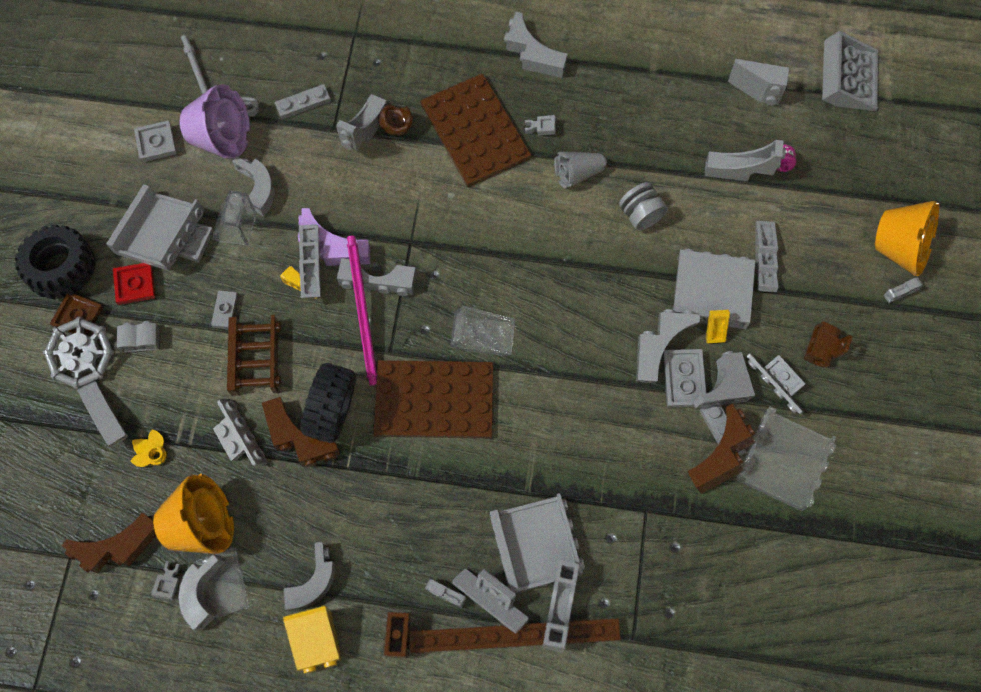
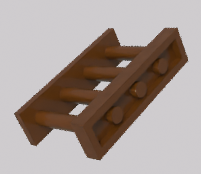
[227,315,281,396]

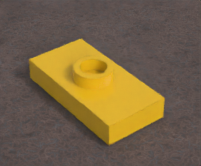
[706,309,730,343]

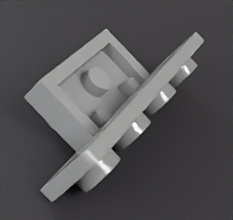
[747,353,806,414]
[213,399,268,466]
[452,569,528,633]

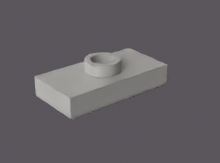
[211,291,238,329]

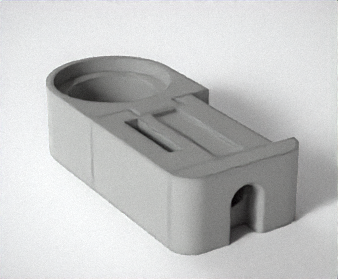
[884,277,923,303]
[425,579,466,608]

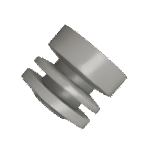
[619,182,668,231]

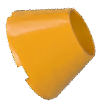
[875,201,939,276]
[153,474,234,554]

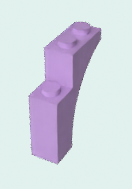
[298,208,370,266]

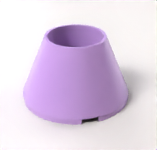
[180,84,250,159]

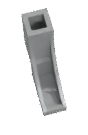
[504,12,567,78]
[336,94,387,151]
[704,140,786,181]
[636,309,700,383]

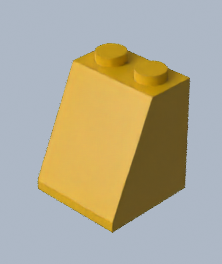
[283,606,342,674]

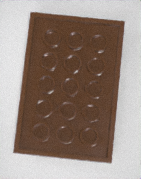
[420,73,531,188]
[374,360,493,439]

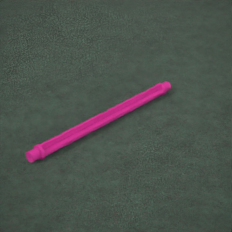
[347,236,377,386]

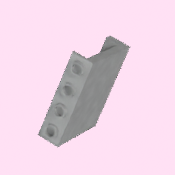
[106,184,205,271]
[672,249,755,329]
[490,494,585,593]

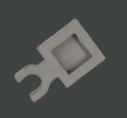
[525,115,556,136]
[151,561,180,601]

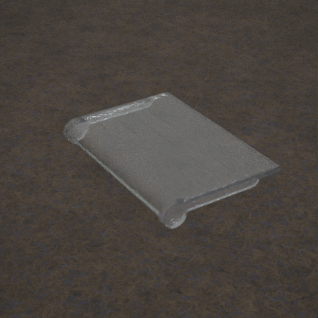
[195,548,250,618]

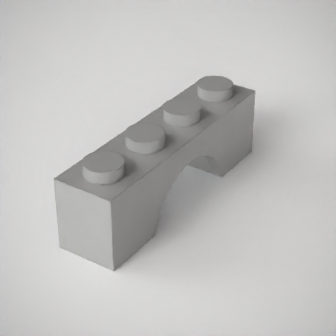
[337,258,416,296]
[542,560,579,653]

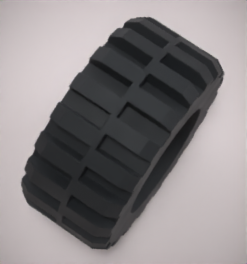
[15,225,96,299]
[301,363,356,443]

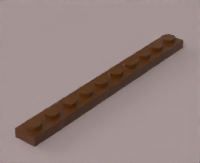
[409,619,620,654]

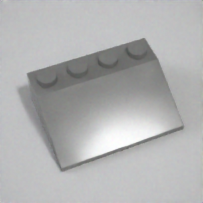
[822,31,878,111]

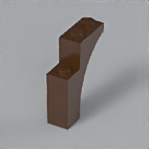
[262,397,340,467]
[687,404,756,494]
[61,512,156,574]

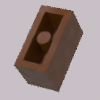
[384,612,411,659]

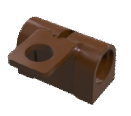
[804,321,853,367]

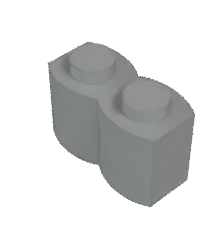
[117,321,159,353]

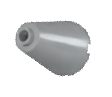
[554,151,607,188]

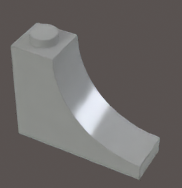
[693,351,755,409]

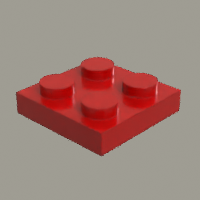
[113,263,156,305]

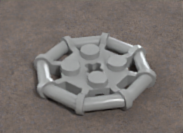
[43,317,114,389]

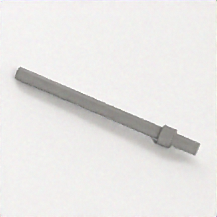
[181,35,208,94]

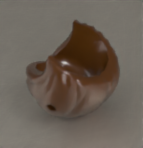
[379,105,413,136]

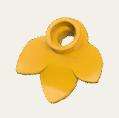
[131,430,167,467]

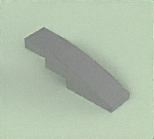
[755,221,778,292]
[299,224,321,298]
[77,380,128,448]

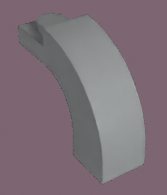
[232,156,274,217]
[284,542,335,612]
[179,554,226,631]

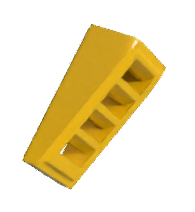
[280,266,318,299]

